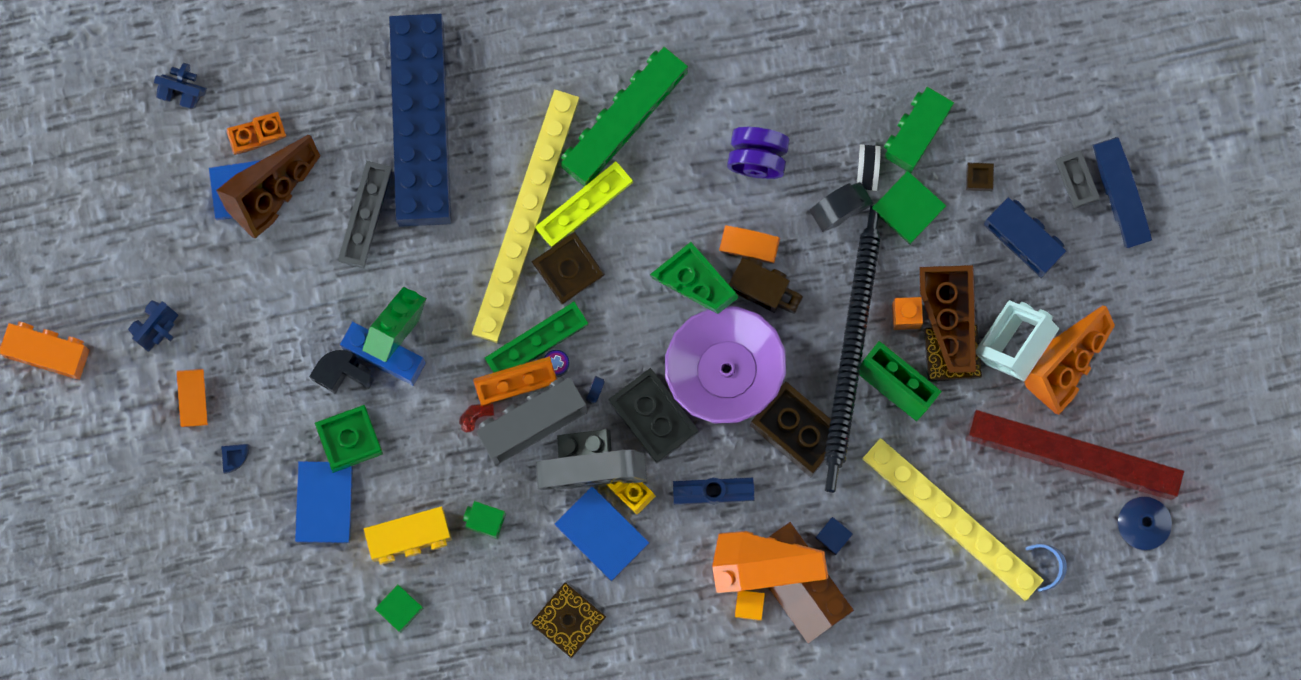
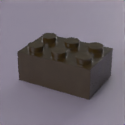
[750,381,831,478]

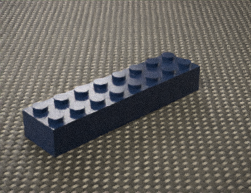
[389,13,452,227]

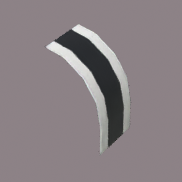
[857,144,880,191]

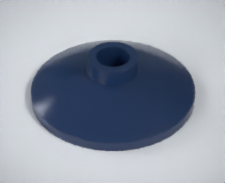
[1118,497,1172,550]

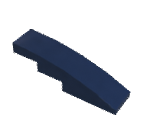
[1093,137,1152,248]

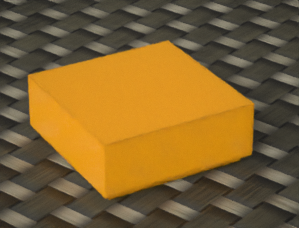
[734,591,765,621]

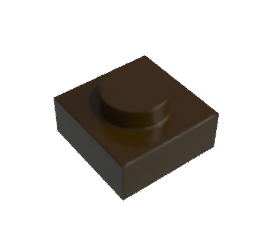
[966,162,994,192]

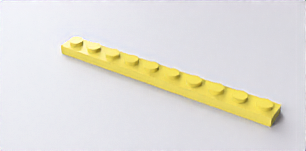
[472,89,580,343]

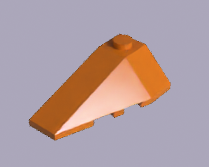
[1024,305,1115,415]
[712,531,828,593]

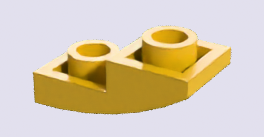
[606,481,656,515]

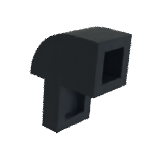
[809,182,874,232]
[309,350,374,394]

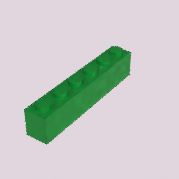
[561,47,688,187]

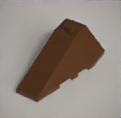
[216,135,320,238]
[919,265,976,373]

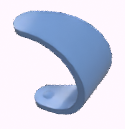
[1025,544,1067,592]

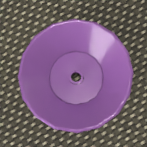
[665,306,786,423]

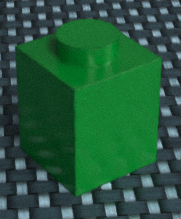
[463,501,506,539]

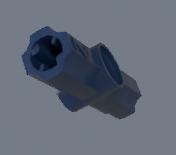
[673,477,755,505]

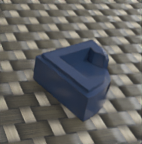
[221,444,249,474]

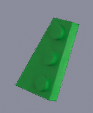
[650,242,739,314]

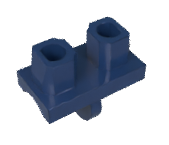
[154,63,207,109]
[128,300,179,352]

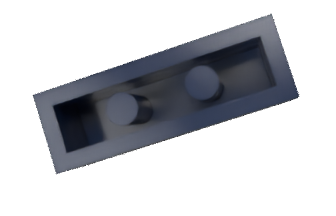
[984,197,1066,278]

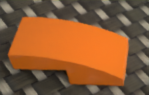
[226,112,286,155]
[719,225,780,264]
[177,369,208,427]

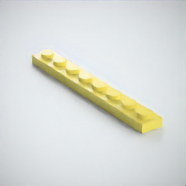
[863,438,1044,601]

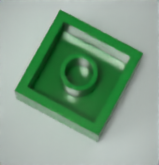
[375,584,424,633]

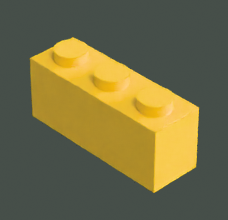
[363,506,452,565]

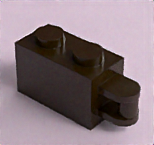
[729,257,803,314]

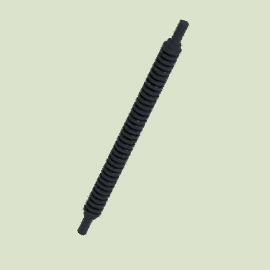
[824,205,881,493]

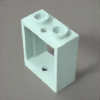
[976,300,1059,381]

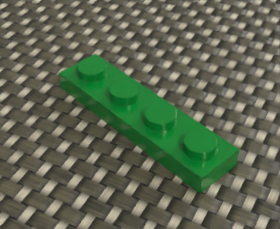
[485,302,589,373]

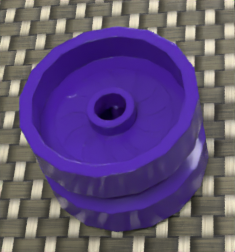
[727,127,790,179]

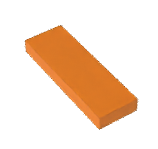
[473,356,557,406]

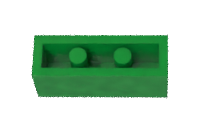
[884,87,954,173]
[362,287,427,362]
[859,341,942,422]

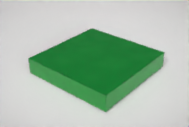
[872,171,946,245]
[314,404,383,473]

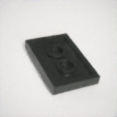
[608,368,699,464]

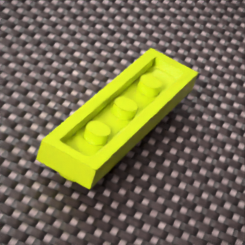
[535,161,633,248]

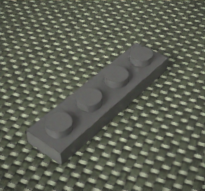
[338,161,393,269]

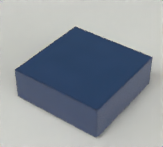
[815,517,853,555]

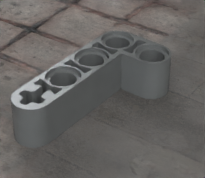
[536,450,647,490]

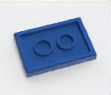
[295,461,353,543]
[554,487,649,582]

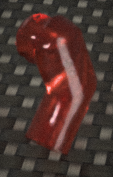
[459,403,494,433]

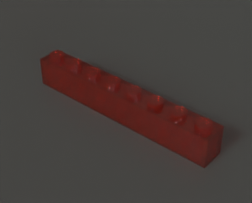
[965,410,1184,500]

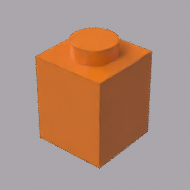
[892,297,923,330]

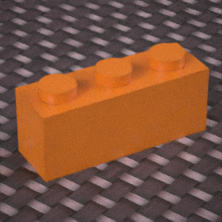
[0,321,90,380]

